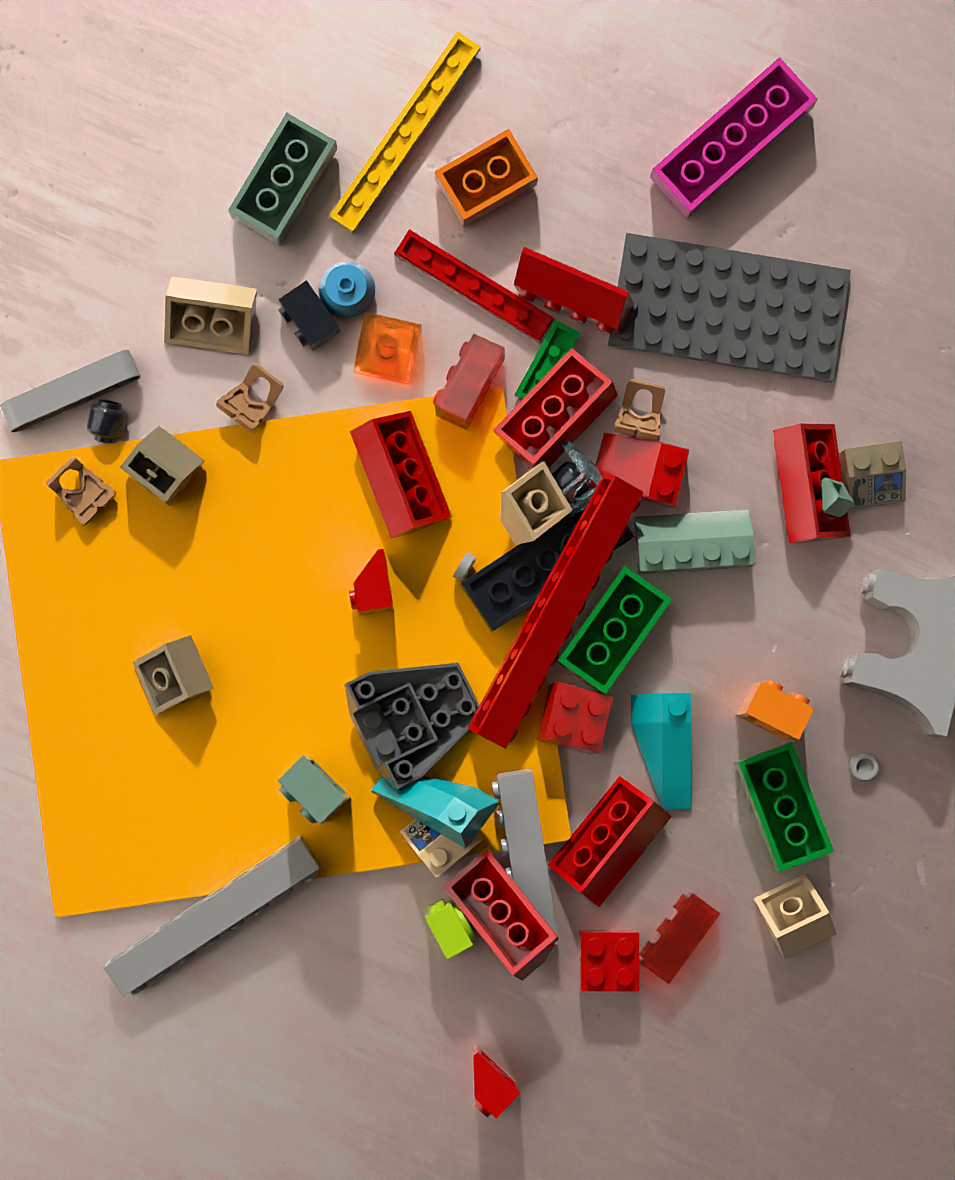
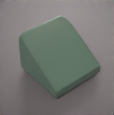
[822,478,854,517]

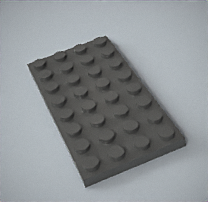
[608,233,851,383]

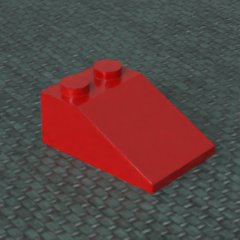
[590,432,689,509]

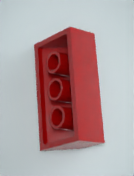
[513,247,634,335]
[493,348,618,469]
[350,411,452,539]
[773,423,851,543]
[547,776,672,907]
[443,849,559,981]

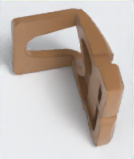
[216,363,284,432]
[614,379,665,441]
[46,457,116,525]

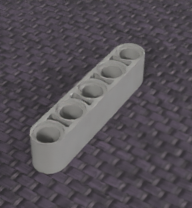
[0,350,140,432]

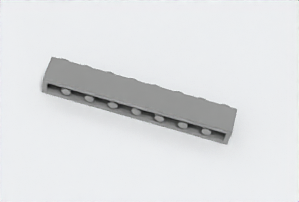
[103,835,320,996]

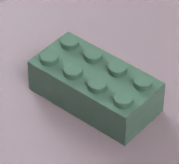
[228,112,338,246]
[278,755,351,824]

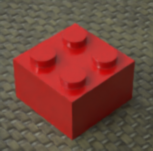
[536,682,613,755]
[579,930,639,992]

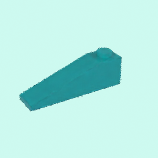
[631,693,692,810]
[371,776,500,849]

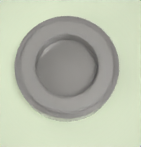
[453,552,476,582]
[849,753,879,782]

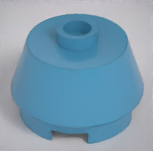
[318,262,375,318]

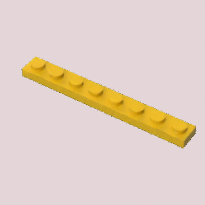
[329,31,481,234]

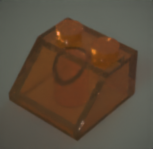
[354,312,422,385]

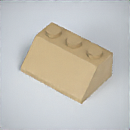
[164,277,257,355]

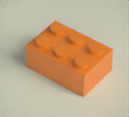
[435,129,538,228]
[736,679,815,741]

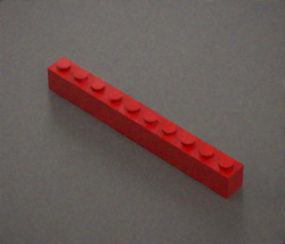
[468,472,643,749]

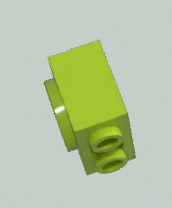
[425,899,478,959]

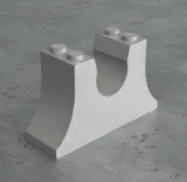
[840,569,955,738]

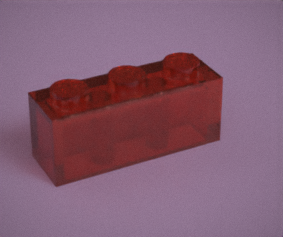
[433,334,505,430]
[639,891,721,984]

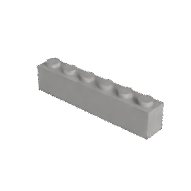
[492,768,559,945]

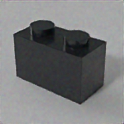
[278,280,340,351]

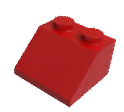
[349,548,394,616]
[473,1046,521,1119]

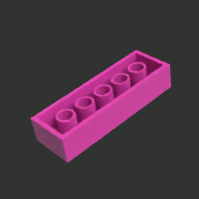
[650,57,818,219]

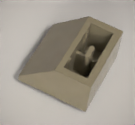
[120,426,205,506]

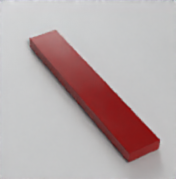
[394,229,554,343]

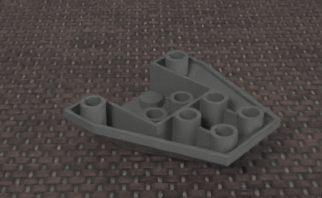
[344,663,479,790]

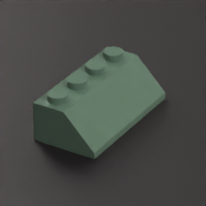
[634,510,756,574]

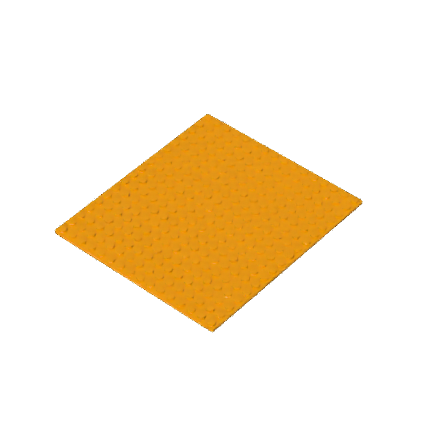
[0,386,571,917]

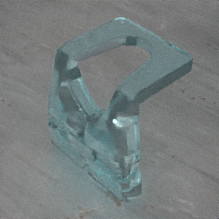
[561,441,602,510]

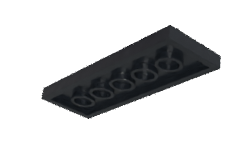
[460,496,635,632]

